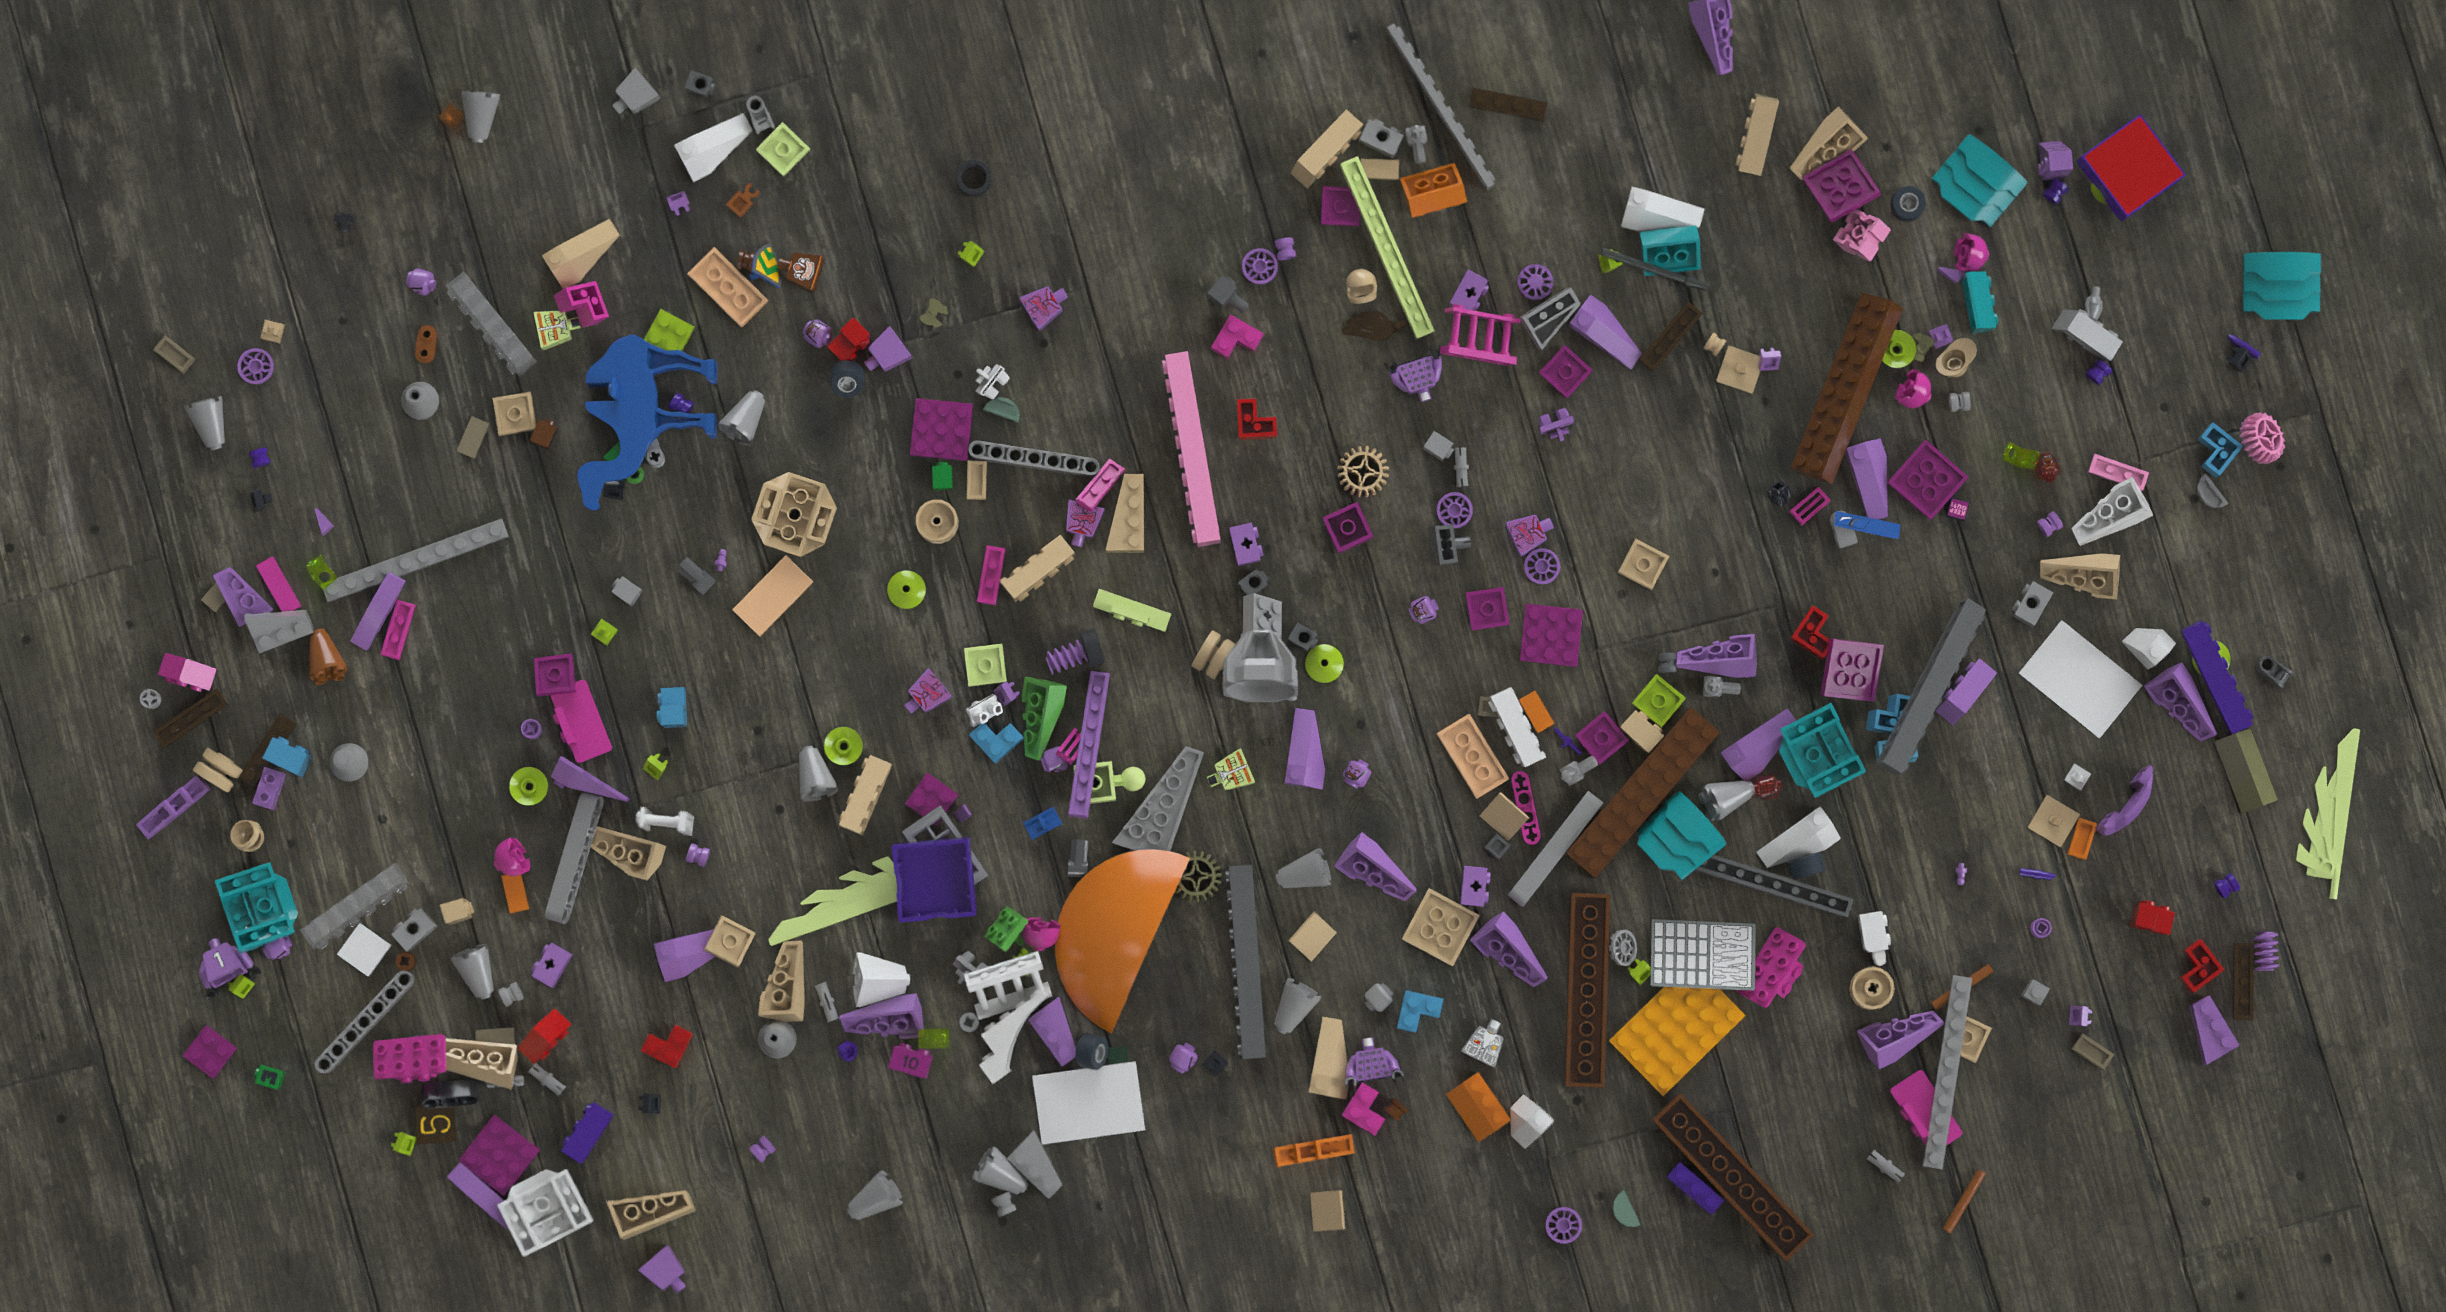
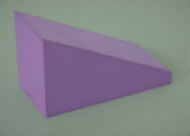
[1937,267,1965,284]
[315,508,334,536]
[954,804,972,823]

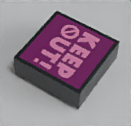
[1946,497,1970,521]

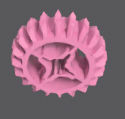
[2239,412,2285,464]

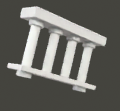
[636,807,694,836]
[964,951,1052,1020]

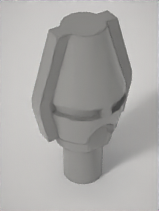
[2085,286,2102,320]

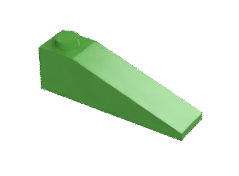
[1022,677,1067,760]

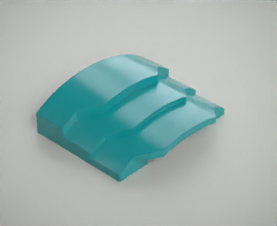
[1932,134,2028,227]
[2242,252,2321,320]
[1779,703,1866,798]
[1636,791,1726,880]
[215,862,298,954]

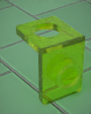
[2002,442,2040,470]
[306,555,337,589]
[918,1029,949,1049]

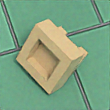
[260,320,285,344]

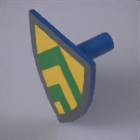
[749,243,781,288]

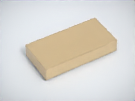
[1361,159,1399,180]
[967,461,987,500]

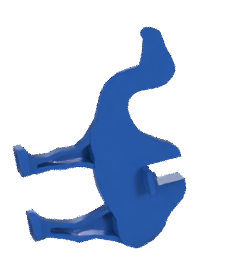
[577,335,717,511]

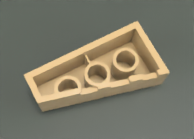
[1736,94,1779,176]
[1290,109,1363,189]
[839,755,892,836]
[446,1038,518,1089]
[607,1190,696,1240]

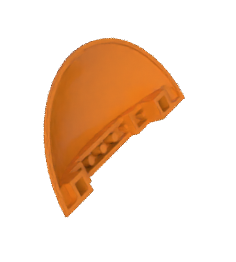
[1055,849,1190,1034]

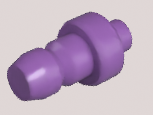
[715,549,727,571]
[1955,863,1967,885]

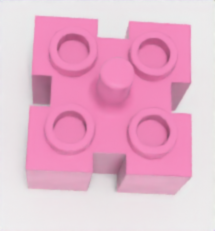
[1833,209,1891,262]

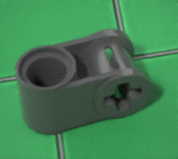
[2255,656,2294,689]

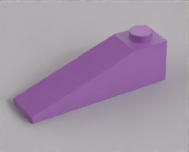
[1688,0,1732,75]
[1284,708,1325,790]
[1721,708,1796,781]
[654,929,716,982]
[840,994,924,1039]
[1857,1011,1943,1069]

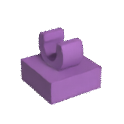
[667,191,689,216]
[1928,324,1954,349]
[1758,348,1781,371]
[993,681,1019,707]
[2069,1006,2092,1026]

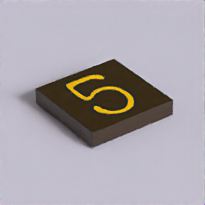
[415,1105,457,1145]

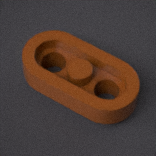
[415,325,438,364]

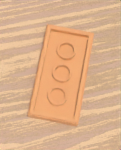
[687,247,768,328]
[732,555,813,636]
[1436,714,1509,799]

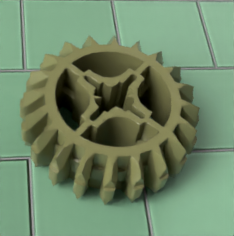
[1175,850,1222,903]

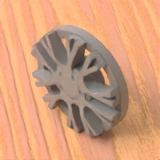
[1609,930,1637,966]

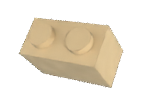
[1619,710,1664,754]
[440,898,474,925]

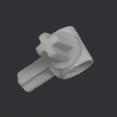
[1405,125,1427,163]
[1703,676,1741,697]
[1560,756,1598,786]

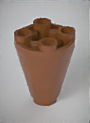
[309,629,348,685]

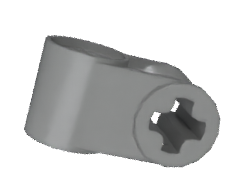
[746,96,775,135]
[645,438,665,468]
[1830,511,1858,549]

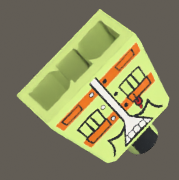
[534,311,581,350]
[1207,748,1255,790]

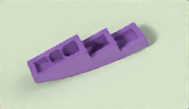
[350,572,406,651]
[136,775,211,839]
[447,1162,509,1230]

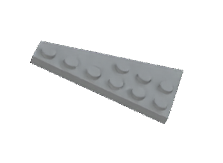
[1112,746,1204,851]

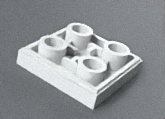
[337,923,392,977]

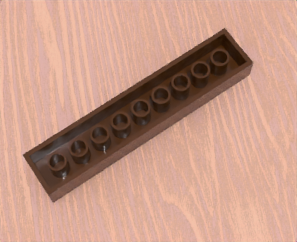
[1791,292,1903,484]
[1565,707,1720,879]
[1564,893,1610,1088]
[1651,1093,1814,1262]

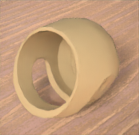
[1346,269,1377,304]
[230,820,264,852]

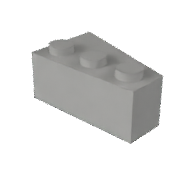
[1519,288,1581,350]
[2052,309,2123,361]
[244,610,314,653]
[1007,1131,1063,1199]

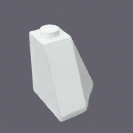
[2121,628,2176,670]
[853,952,910,1007]
[1510,1094,1554,1149]

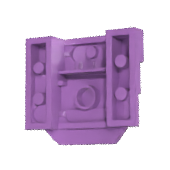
[2096,765,2153,837]

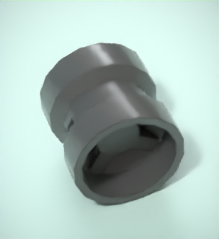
[1658,653,1677,674]

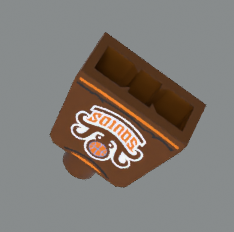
[777,252,825,293]

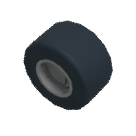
[1890,186,1926,222]
[830,360,864,398]
[1788,853,1826,879]
[1076,1033,1108,1070]

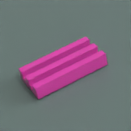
[1789,486,1831,526]
[1056,728,1081,765]

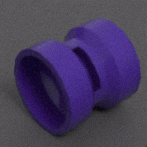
[2042,178,2069,205]
[2085,359,2112,385]
[668,392,694,414]
[2214,873,2240,899]

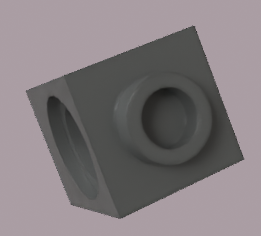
[685,70,715,99]
[1238,569,1269,596]
[1288,622,1318,652]

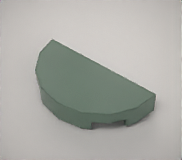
[983,397,1020,423]
[1613,1190,1640,1227]

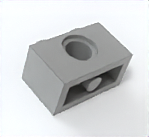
[1359,119,1403,159]
[2012,581,2053,627]
[391,909,438,952]

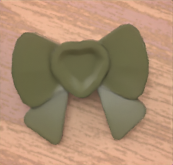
[919,298,948,328]
[1913,333,1935,362]

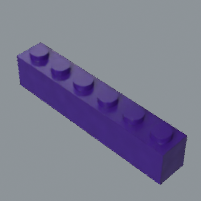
[2180,620,2254,735]

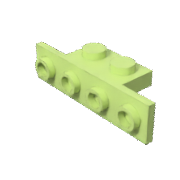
[1093,589,1171,632]

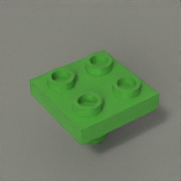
[984,906,1028,952]

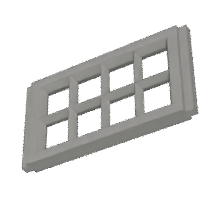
[902,805,988,885]

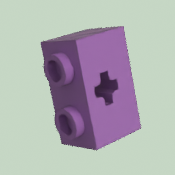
[1449,270,1489,311]
[1229,523,1263,567]
[252,767,286,810]
[1460,866,1491,907]
[531,943,573,988]

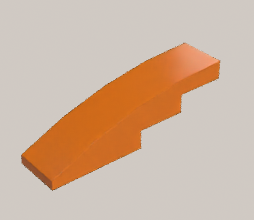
[1272,1134,1355,1167]

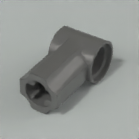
[677,557,716,595]
[1068,839,1088,878]

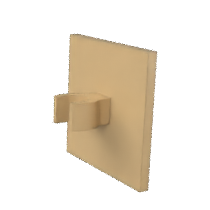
[1716,345,1760,394]
[1480,792,1529,841]
[2028,795,2080,847]
[1289,912,1337,962]
[1310,1190,1345,1231]

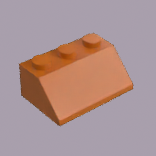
[1400,163,1467,217]
[1446,1072,1511,1142]

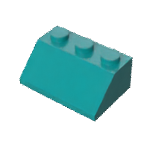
[1640,225,1701,276]
[1961,271,1998,334]

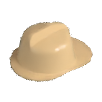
[1936,338,1977,378]

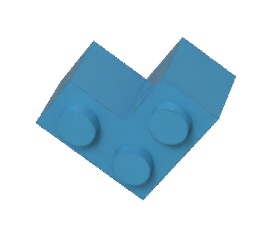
[2198,422,2243,478]
[657,687,687,728]
[1866,694,1910,735]
[969,723,1024,764]
[263,736,313,777]
[1397,991,1443,1033]

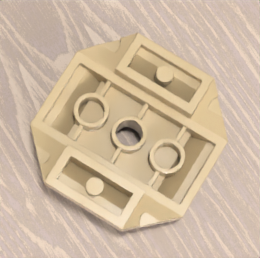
[751,472,837,557]

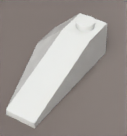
[675,113,753,182]
[1621,187,1704,232]

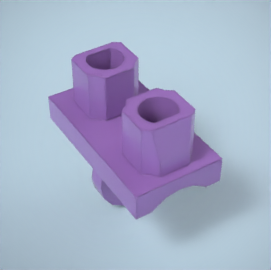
[1539,408,1574,442]

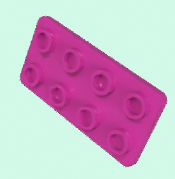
[550,680,612,763]
[1737,927,1806,1008]
[373,1034,446,1083]
[1890,1070,1962,1146]

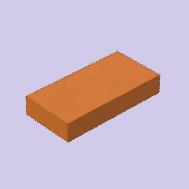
[1518,691,1555,733]
[2067,818,2097,860]
[502,874,529,914]

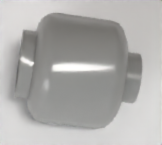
[1365,983,1393,1012]

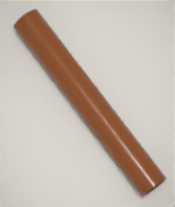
[1931,964,1994,1011]
[1943,1169,1986,1234]

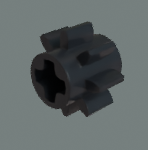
[1767,482,1792,506]

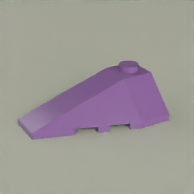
[1569,295,1642,369]
[1845,438,1888,520]
[1676,634,1757,678]
[2144,662,2217,742]
[551,756,630,802]
[1334,832,1417,901]
[1470,911,1548,987]

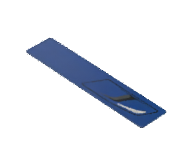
[1834,511,1900,539]

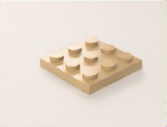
[1402,888,1480,967]

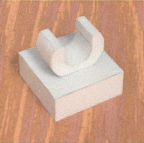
[2064,764,2091,790]

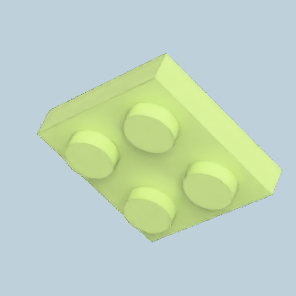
[756,122,810,177]
[964,644,1007,687]

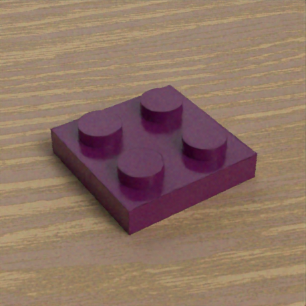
[1321,186,1360,227]
[1539,345,1593,399]
[1465,587,1510,631]
[534,653,576,697]
[1575,711,1629,765]
[905,772,959,826]
[183,1025,238,1079]

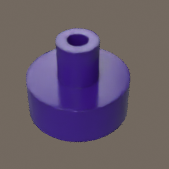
[837,1041,858,1062]

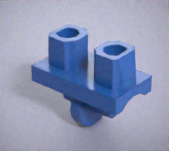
[1023,806,1062,840]

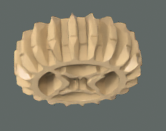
[1337,446,1389,498]

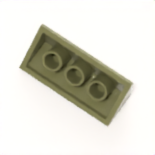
[2214,728,2278,813]

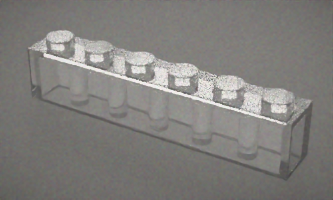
[446,271,537,376]
[300,863,410,950]

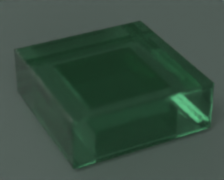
[1108,1046,1128,1065]

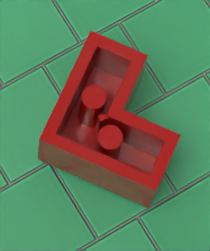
[827,317,872,361]
[1237,398,1277,440]
[1790,606,1830,660]
[2129,900,2175,935]
[2179,939,2225,993]
[517,1008,571,1064]
[641,1025,694,1068]

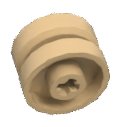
[916,500,958,544]
[1191,630,1236,680]
[193,747,243,793]
[1849,967,1894,1010]

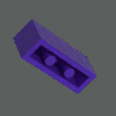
[561,1102,614,1164]
[1666,1162,1724,1215]

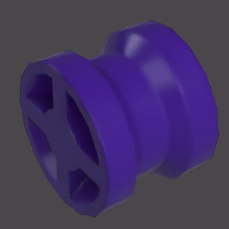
[248,448,271,468]

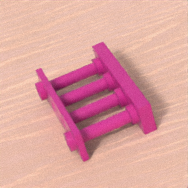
[1440,304,1521,366]

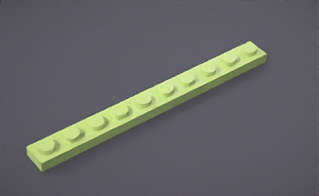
[1340,156,1434,339]

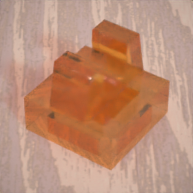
[438,103,465,130]

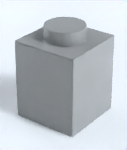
[1423,431,1454,461]
[612,576,643,606]
[2020,979,2050,1006]

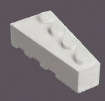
[1488,687,1546,767]

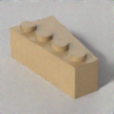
[1105,474,1144,553]
[1000,535,1075,602]

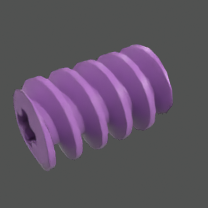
[1046,640,1088,675]
[2253,932,2279,971]

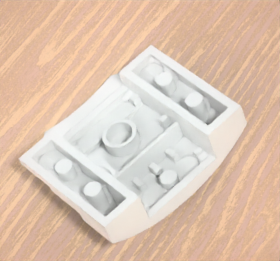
[498,1169,594,1257]

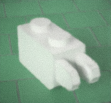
[1857,911,1891,966]

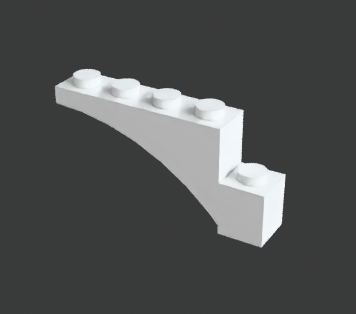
[979,989,1050,1084]

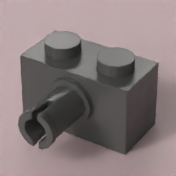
[1208,276,1249,314]
[1428,524,1471,566]

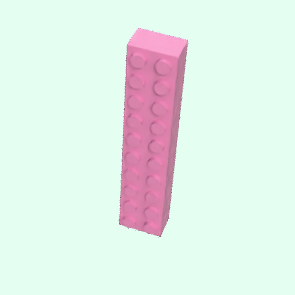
[1162,351,1220,547]

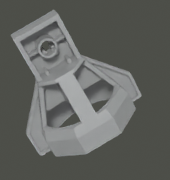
[1223,593,1298,702]

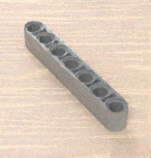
[969,441,1100,477]
[1507,791,1603,907]
[545,792,604,924]
[315,971,415,1074]

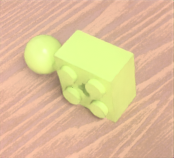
[1073,761,1145,804]

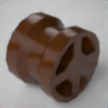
[737,250,755,271]
[395,952,416,971]
[1384,1098,1409,1122]

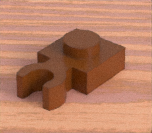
[726,183,760,218]

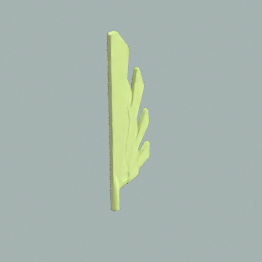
[2296,729,2360,900]
[769,857,897,946]

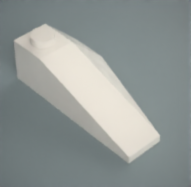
[2072,477,2153,546]
[1756,807,1841,868]

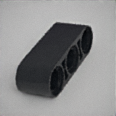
[422,1079,478,1108]

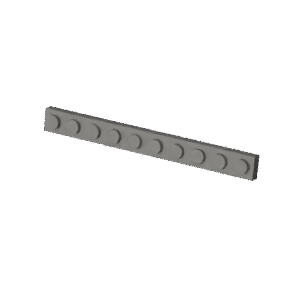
[1387,23,1495,191]
[321,518,509,603]
[1922,975,1972,1169]

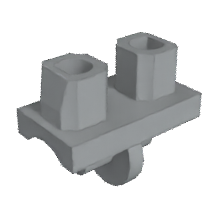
[953,951,988,984]

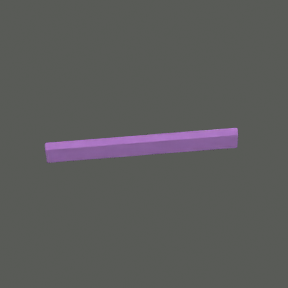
[1068,671,1110,819]

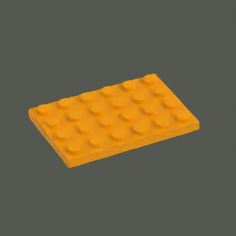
[1609,986,1746,1096]

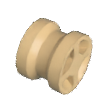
[1704,333,1726,356]

